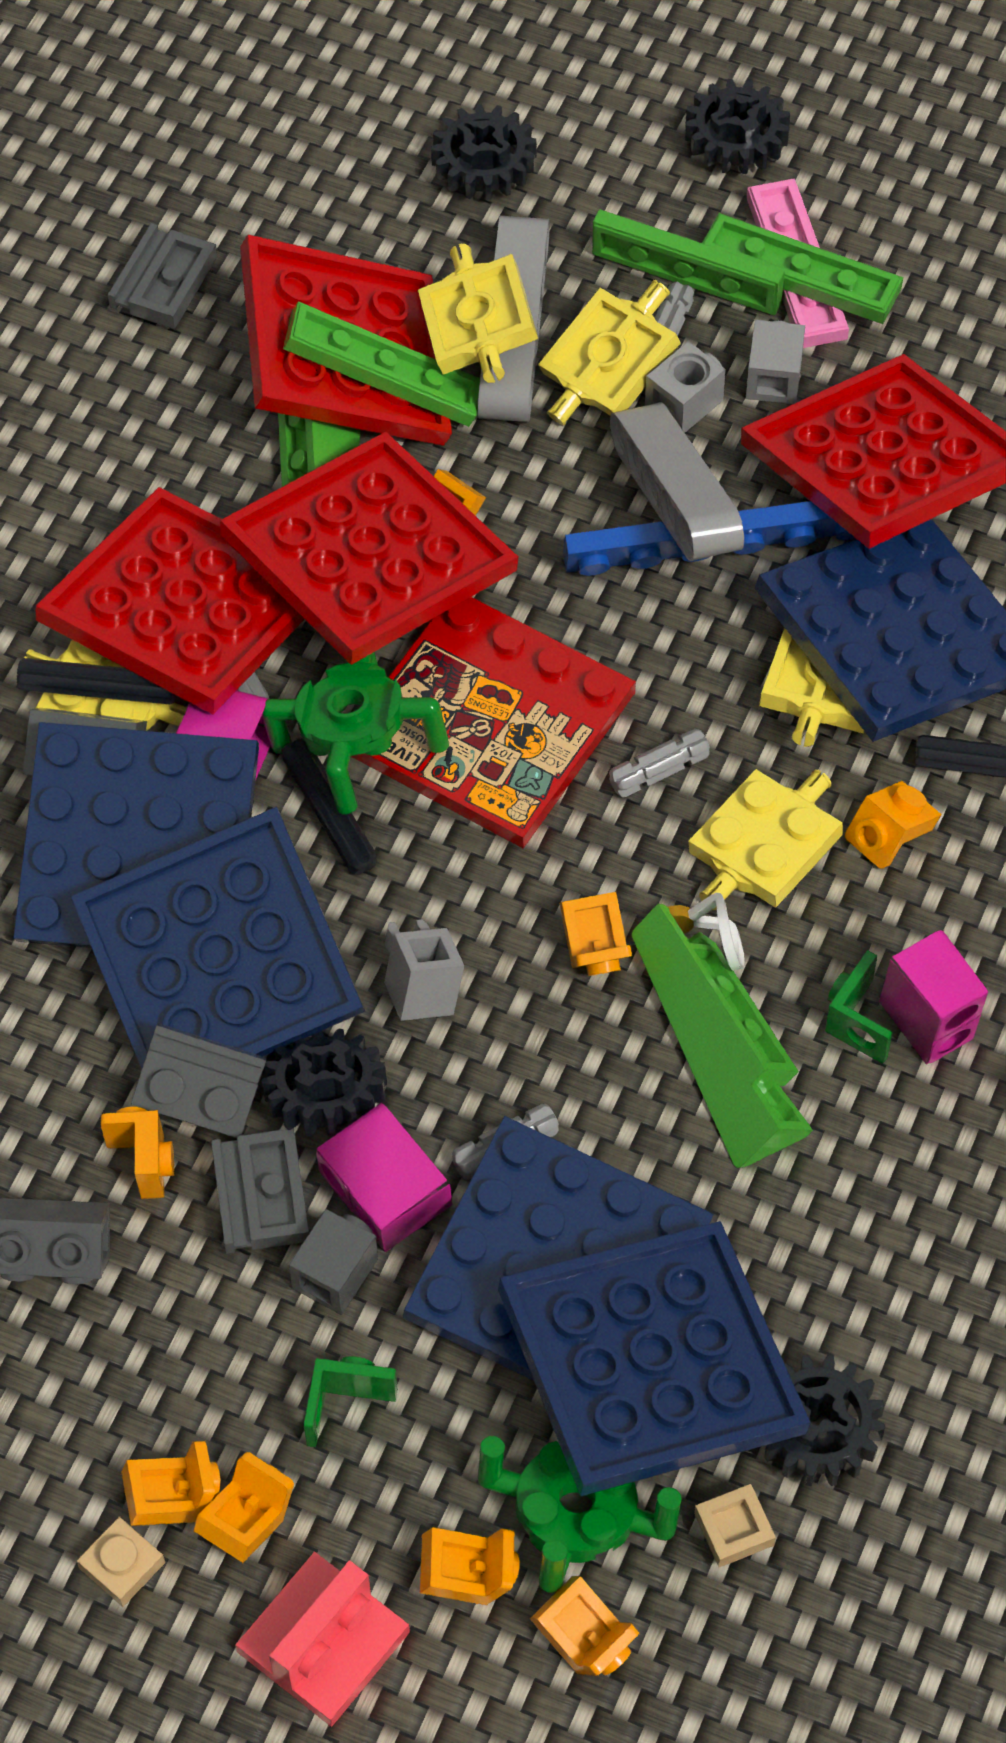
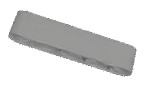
[478,216,550,422]
[610,402,744,561]

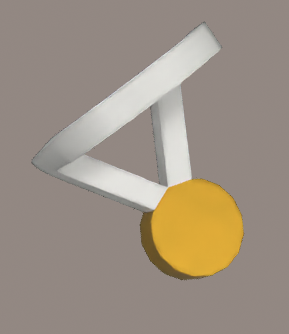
[668,893,745,971]

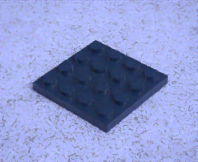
[755,519,1006,742]
[14,722,259,948]
[71,807,366,1069]
[402,1116,714,1381]
[498,1221,810,1496]

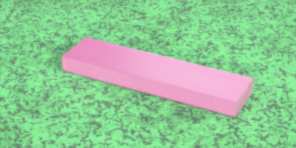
[747,178,849,348]

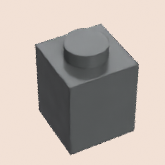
[289,1209,378,1315]

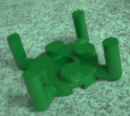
[262,652,449,814]
[477,1436,682,1593]

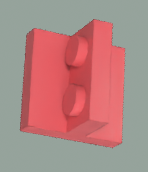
[235,1551,410,1727]

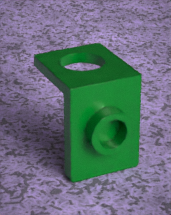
[825,950,892,1064]
[304,1356,398,1447]

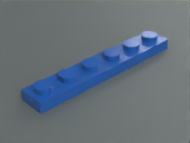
[563,501,856,576]

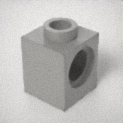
[746,320,805,404]
[645,341,726,433]

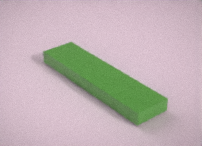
[592,209,785,315]
[702,213,903,324]
[283,301,480,427]

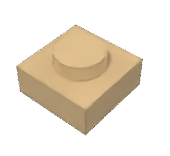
[694,1484,776,1568]
[77,1517,165,1607]

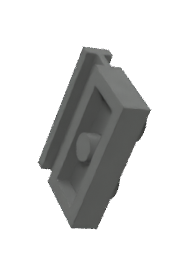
[108,223,217,329]
[131,1023,266,1138]
[211,1128,309,1254]

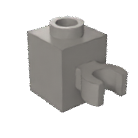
[384,919,464,1021]

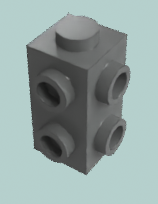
[0,1198,110,1284]

